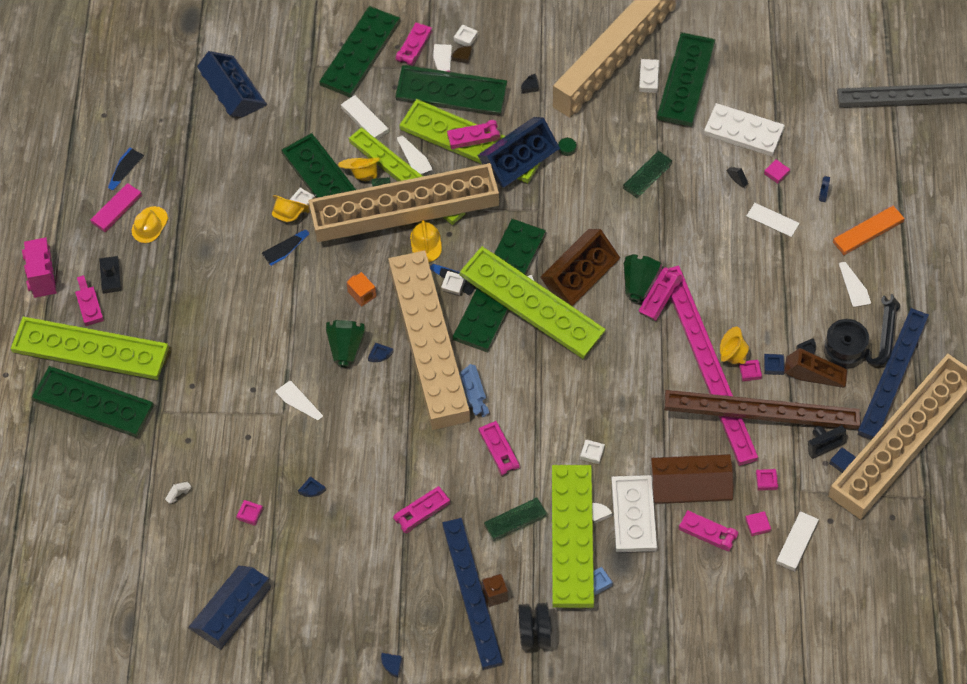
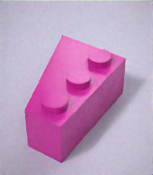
[22,237,57,298]

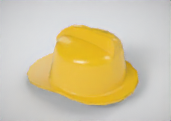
[338,158,380,181]
[272,195,310,222]
[132,206,168,243]
[410,220,442,263]
[720,326,749,365]

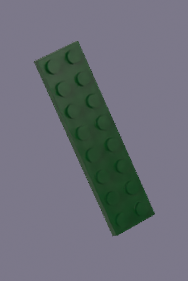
[453,219,546,353]

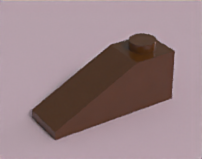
[784,348,847,388]

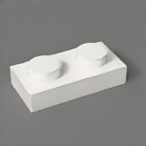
[639,59,659,93]

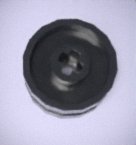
[824,319,869,369]
[518,603,552,650]

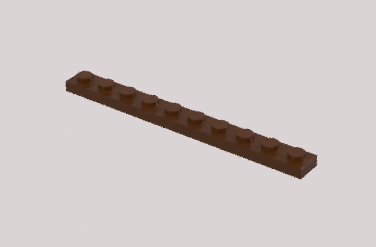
[664,390,860,430]

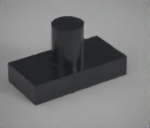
[99,256,122,294]
[808,425,846,459]

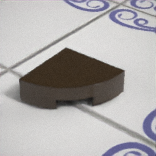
[451,46,473,64]

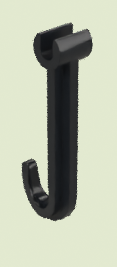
[865,294,900,366]

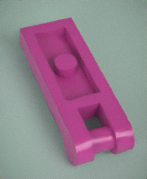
[396,23,432,66]
[447,120,501,149]
[638,267,682,321]
[478,421,520,476]
[393,486,450,533]
[679,510,739,551]

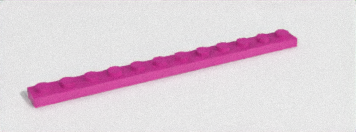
[665,266,758,466]

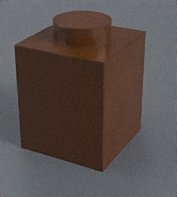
[482,574,508,607]

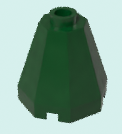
[623,254,664,303]
[326,320,366,367]

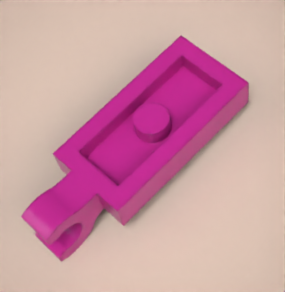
[75,275,104,326]

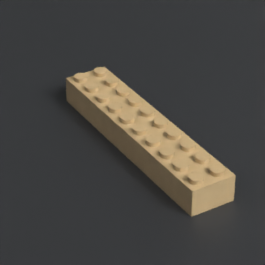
[553,0,676,118]
[308,163,499,242]
[388,250,470,430]
[828,354,967,520]

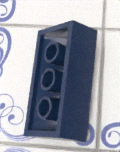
[197,51,267,117]
[477,117,560,187]
[188,565,271,650]

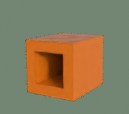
[347,272,376,307]

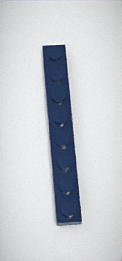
[857,308,929,440]
[442,518,502,670]

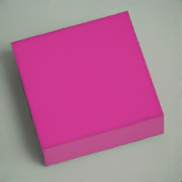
[764,159,790,184]
[739,360,762,382]
[756,469,778,491]
[236,500,263,526]
[745,511,771,536]

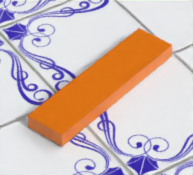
[833,205,905,255]

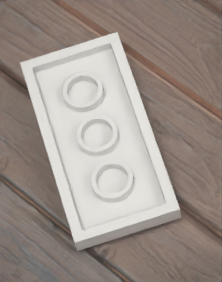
[704,103,785,156]
[611,475,657,552]

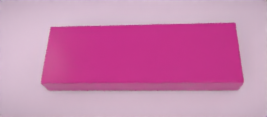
[91,183,142,232]

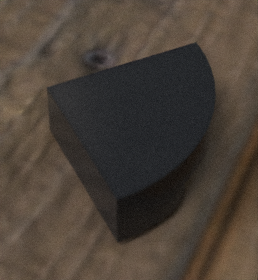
[521,74,539,94]
[726,167,748,187]
[796,338,816,354]

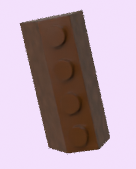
[540,229,620,306]
[650,454,733,504]

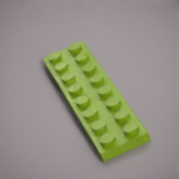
[399,99,541,183]
[459,246,606,359]
[10,316,169,380]
[552,465,594,608]

